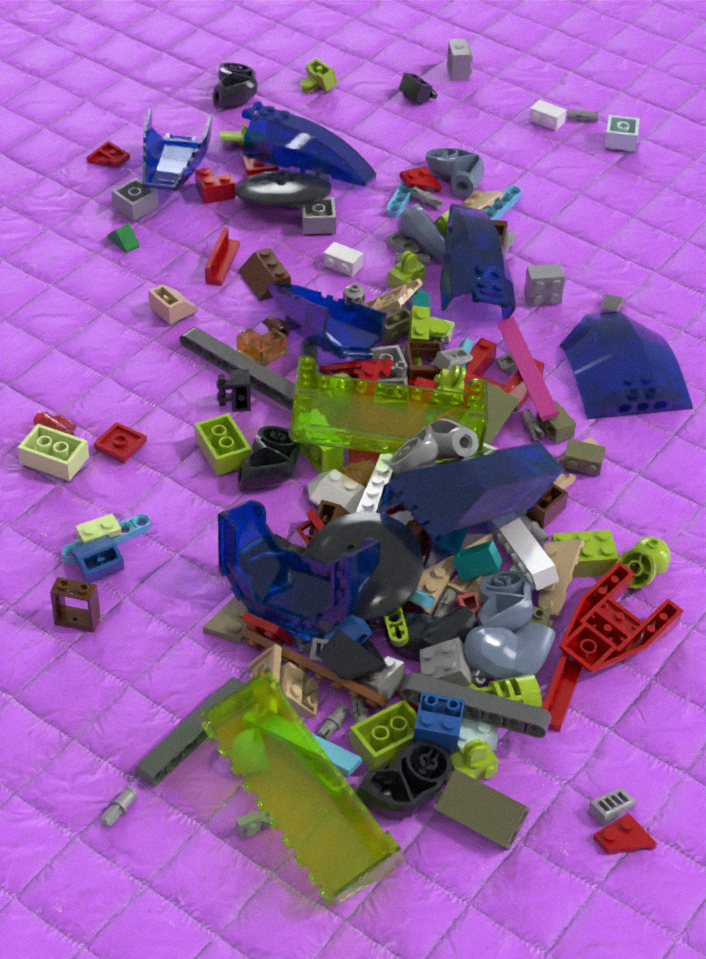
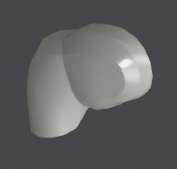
[388,418,478,476]

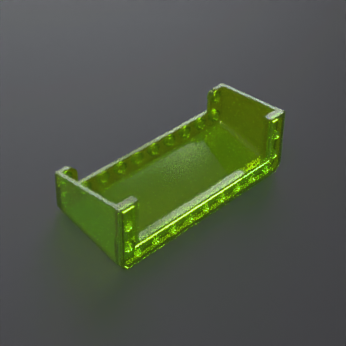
[289,355,488,465]
[200,667,405,907]

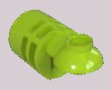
[468,674,542,708]

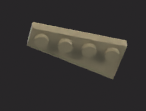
[203,577,274,645]

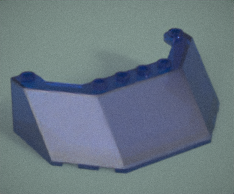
[218,499,381,642]

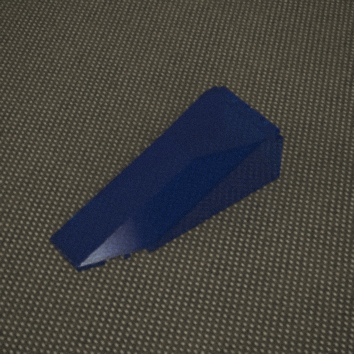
[376,442,564,571]

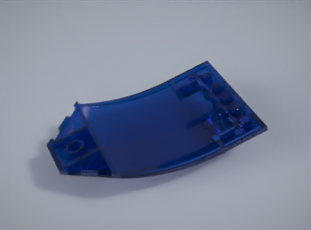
[560,311,693,419]

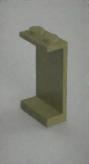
[459,383,520,445]
[434,768,531,849]

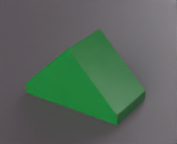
[107,223,140,253]

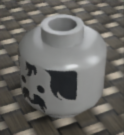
[343,284,365,310]

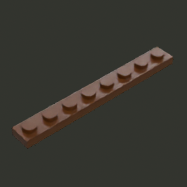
[241,628,389,708]

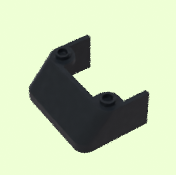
[305,608,387,680]

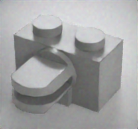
[356,656,407,700]

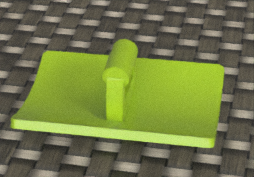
[220,124,268,146]

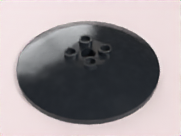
[234,170,332,206]
[300,512,423,622]

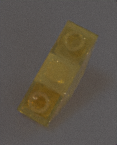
[337,458,375,488]

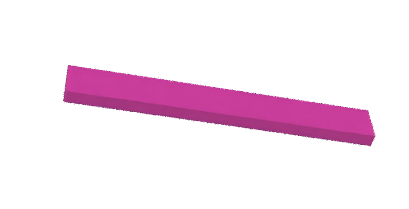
[497,317,559,422]

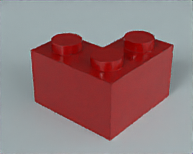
[195,168,235,204]

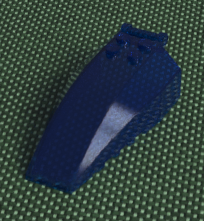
[242,101,377,187]
[142,109,212,191]
[440,203,516,321]
[268,282,387,360]

